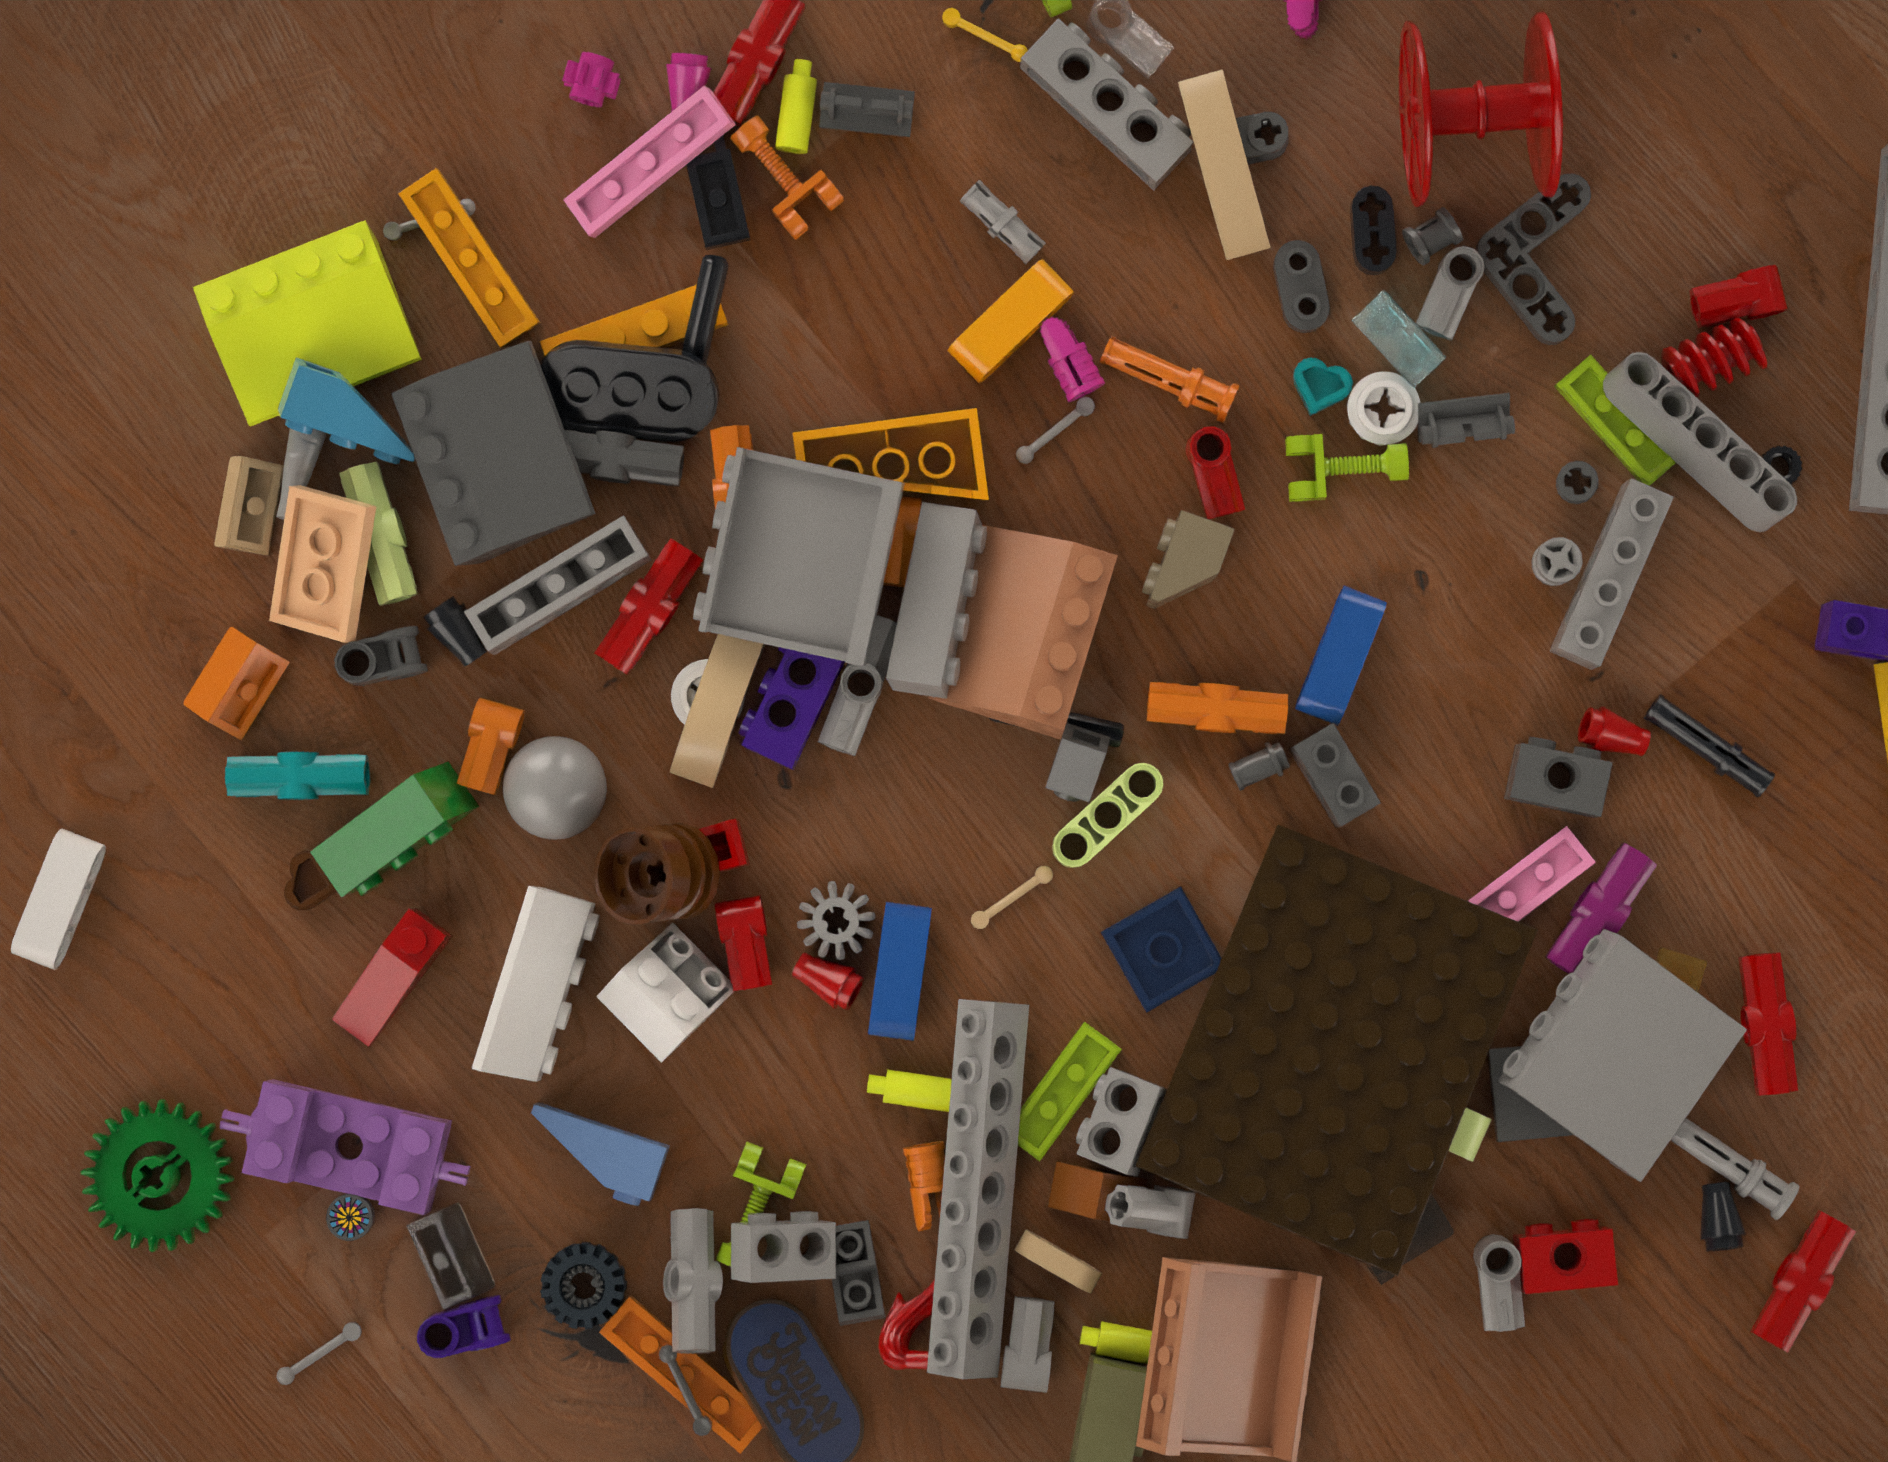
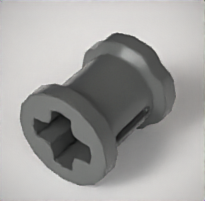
[1402,207,1463,266]

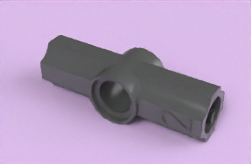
[565,430,685,487]

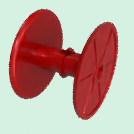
[1398,11,1563,207]

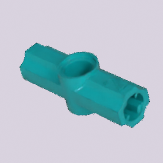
[225,752,370,800]

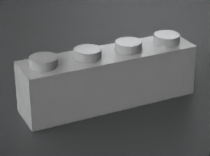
[886,502,987,699]

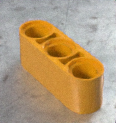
[947,259,1075,384]

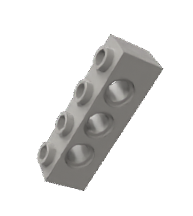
[1020,18,1194,191]
[1549,478,1674,670]
[464,515,651,655]

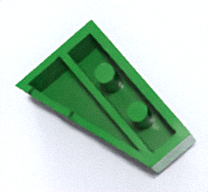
[310,761,480,898]

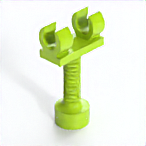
[1285,434,1409,502]
[716,1142,807,1267]

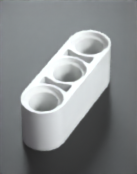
[11,829,106,970]

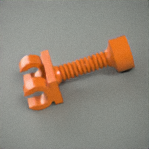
[730,115,844,240]

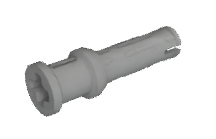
[1670,1118,1800,1220]

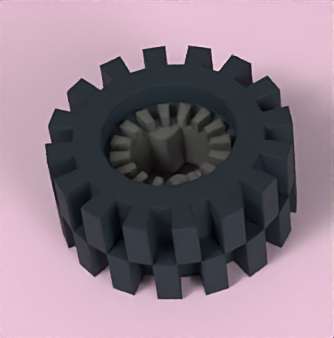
[540,1242,627,1329]

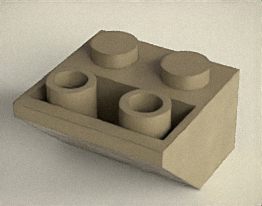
[1141,510,1234,609]

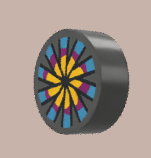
[326,1194,375,1241]

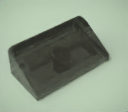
[406,1203,495,1310]

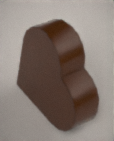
[284,851,337,910]

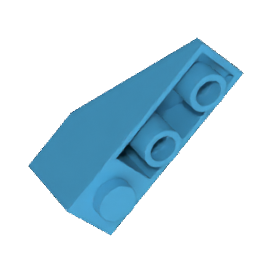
[278,357,415,464]

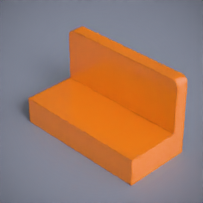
[183,627,290,741]

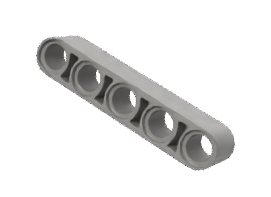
[1603,352,1797,532]

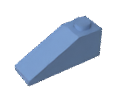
[531,1102,670,1206]

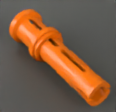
[1100,336,1240,423]

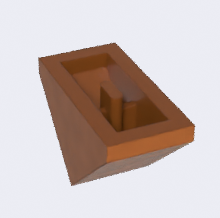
[1048,1161,1147,1221]

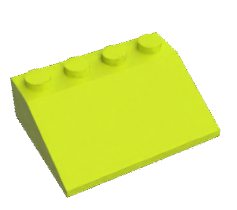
[193,220,422,427]

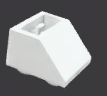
[596,923,734,1063]

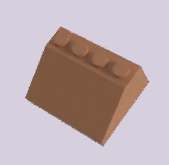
[928,525,1118,740]

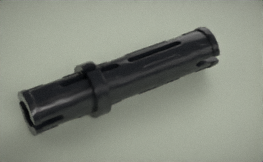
[1643,694,1775,798]

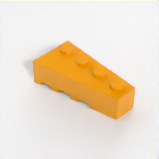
[792,408,989,500]

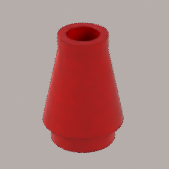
[1578,706,1651,756]
[792,952,864,1010]

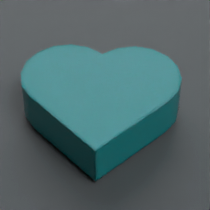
[1293,357,1353,416]

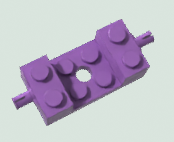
[220,1079,470,1215]

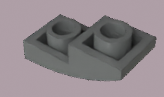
[832,1220,886,1326]

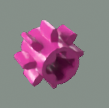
[562,52,621,107]

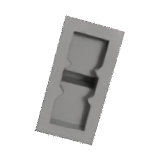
[1076,1067,1167,1177]
[731,1211,836,1283]

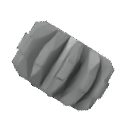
[797,881,876,960]

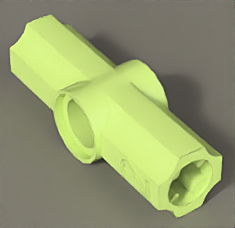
[339,462,419,606]

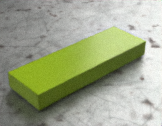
[1554,355,1676,486]
[1018,1021,1122,1161]

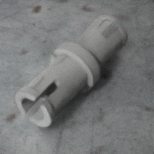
[959,180,1046,264]

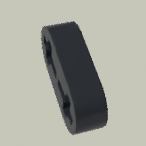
[1350,186,1397,275]

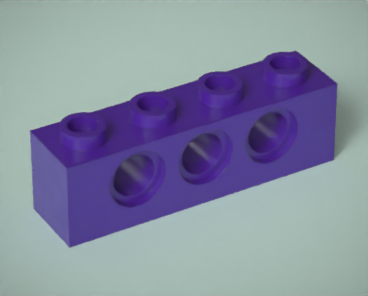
[1814,600,1888,662]
[738,647,845,770]

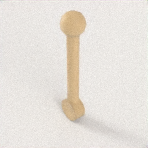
[971,866,1053,929]

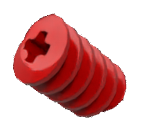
[1661,318,1767,397]

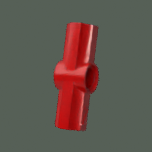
[714,0,806,127]
[594,538,704,675]
[1738,952,1798,1096]
[1750,1210,1856,1353]

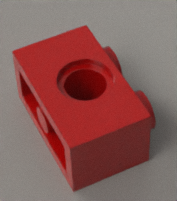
[1513,1219,1618,1294]

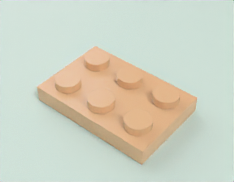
[269,485,376,643]

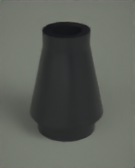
[423,596,487,667]
[1700,1182,1747,1252]

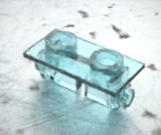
[1351,290,1447,388]

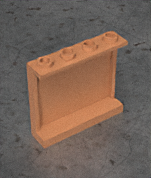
[1136,1257,1322,1462]

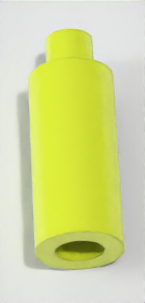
[775,59,817,154]
[867,1069,952,1112]
[1079,1321,1152,1364]

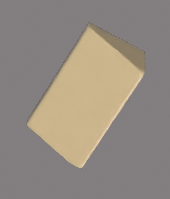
[214,456,284,555]

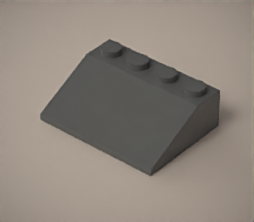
[391,341,596,566]

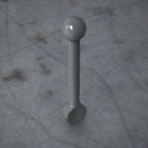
[659,1345,712,1436]

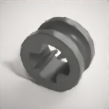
[1556,461,1599,504]

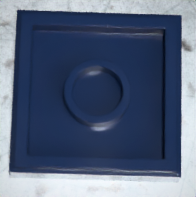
[1100,887,1222,1013]

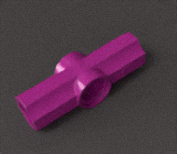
[1545,843,1657,974]

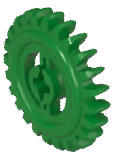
[80,1099,234,1253]

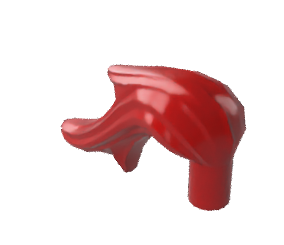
[878,1280,935,1370]

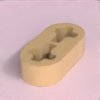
[1014,1229,1102,1294]

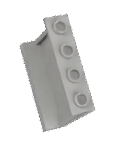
[693,447,905,666]
[1498,929,1747,1182]

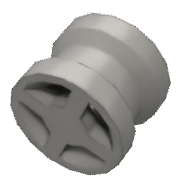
[1531,537,1583,586]

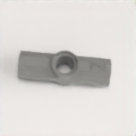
[818,615,897,757]
[663,1208,723,1354]

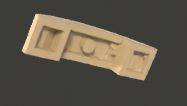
[1178,69,1271,260]
[670,634,765,788]

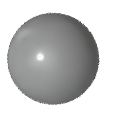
[503,736,607,840]

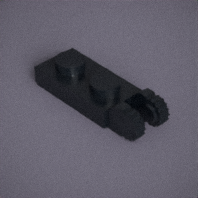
[686,135,751,250]

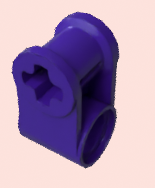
[417,1295,511,1358]

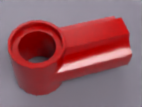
[1689,265,1788,328]
[1185,426,1245,520]
[715,895,773,991]

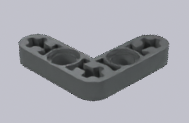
[1475,173,1591,345]

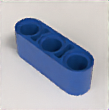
[1295,585,1387,726]
[868,902,932,1041]

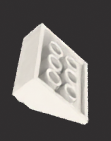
[472,886,600,1082]

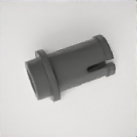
[1228,742,1290,791]

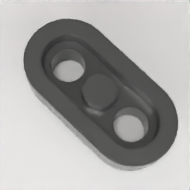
[1273,240,1330,333]

